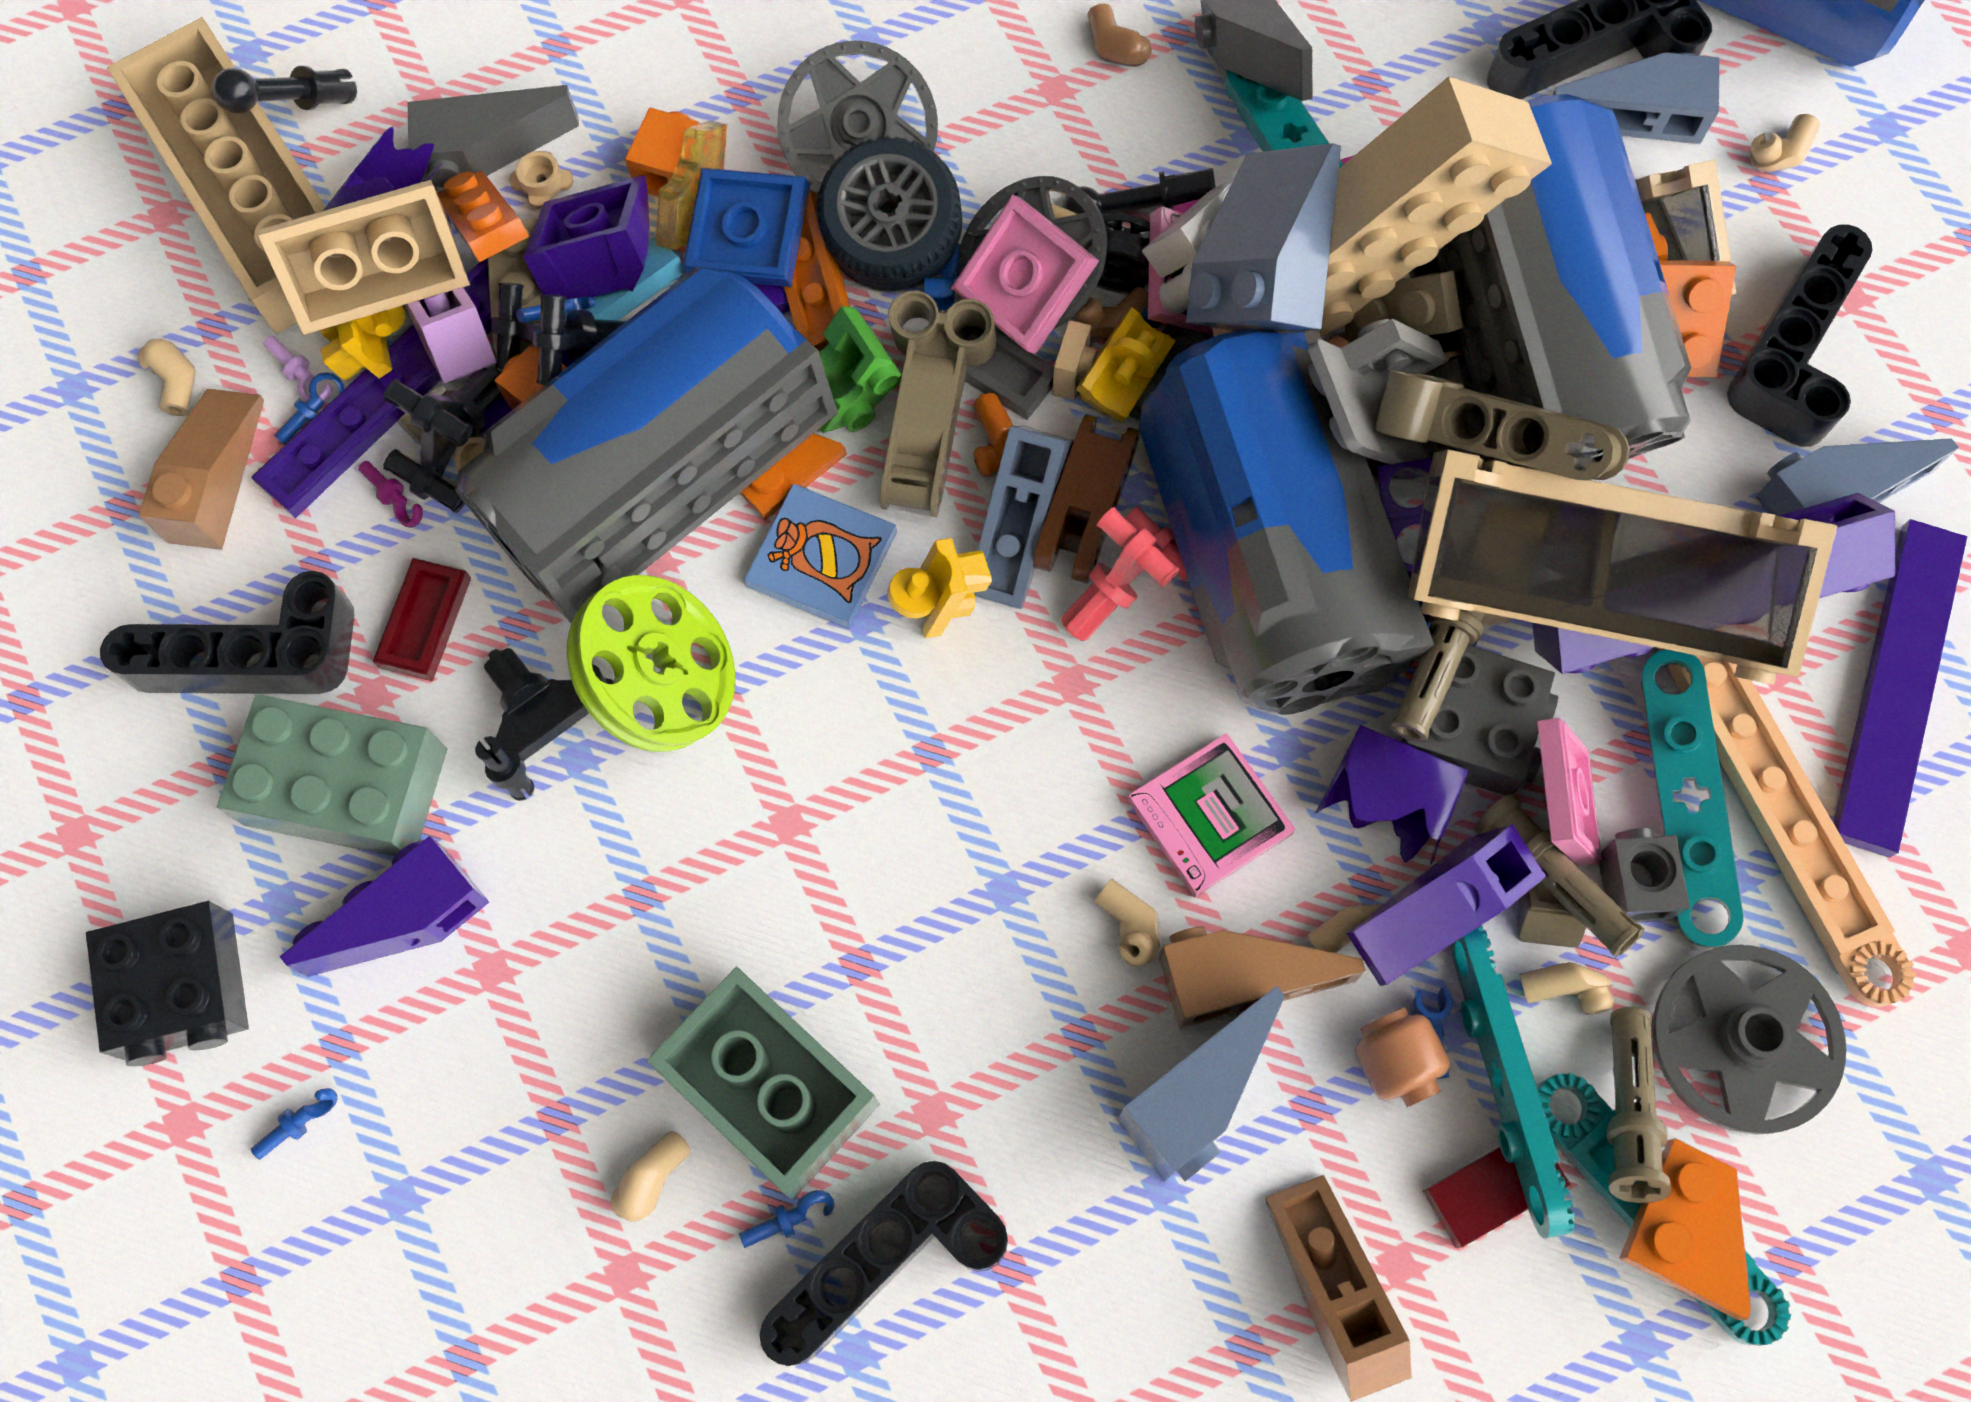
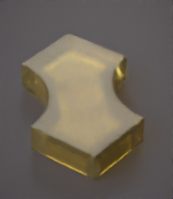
[656,121,727,250]

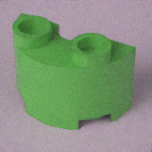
[819,306,902,433]

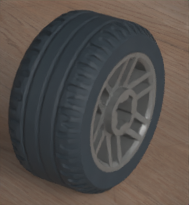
[816,136,962,291]

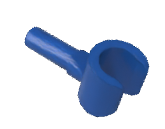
[924,243,960,311]
[1410,987,1453,1079]

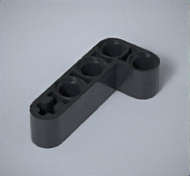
[1487,0,1712,100]
[1727,224,1873,447]
[100,571,354,694]
[759,1161,1008,1366]

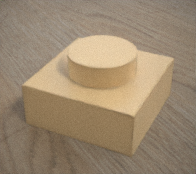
[1053,320,1098,401]

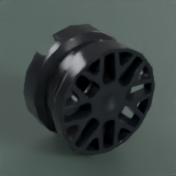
[1087,213,1150,294]

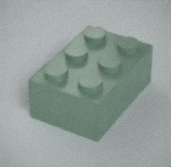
[217,694,448,856]
[646,966,880,1200]

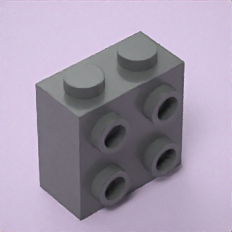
[1401,642,1558,796]

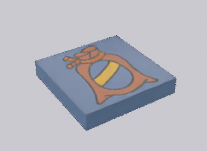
[744,484,897,629]

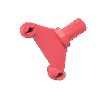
[1061,506,1188,641]

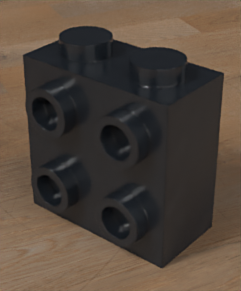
[86,900,249,1066]

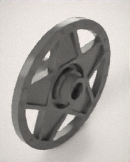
[777,40,938,195]
[956,176,1107,337]
[1652,945,1847,1135]

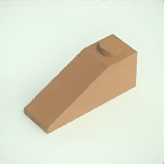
[139,389,264,550]
[1159,926,1366,1028]
[1265,1175,1412,1402]

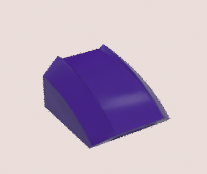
[524,175,649,300]

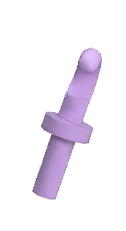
[263,335,333,402]

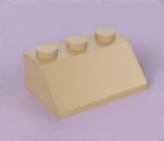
[257,180,470,335]

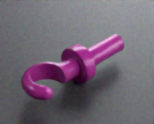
[358,461,423,528]

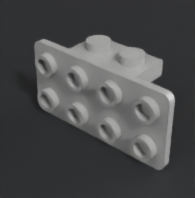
[1308,319,1447,477]

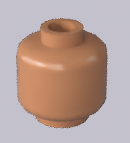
[1355,1007,1451,1108]

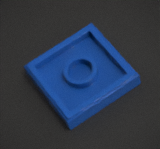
[682,168,810,287]

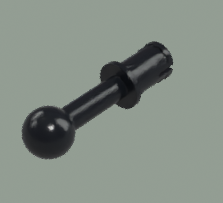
[212,66,357,114]
[1061,168,1216,215]

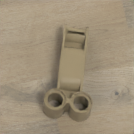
[880,291,996,518]
[1374,370,1630,481]

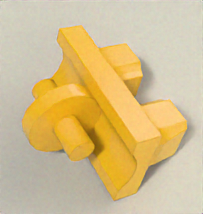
[320,305,406,380]
[1076,307,1176,423]
[887,538,992,638]

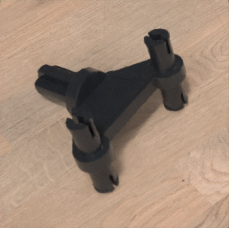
[491,282,626,385]
[383,367,503,513]
[475,648,614,801]

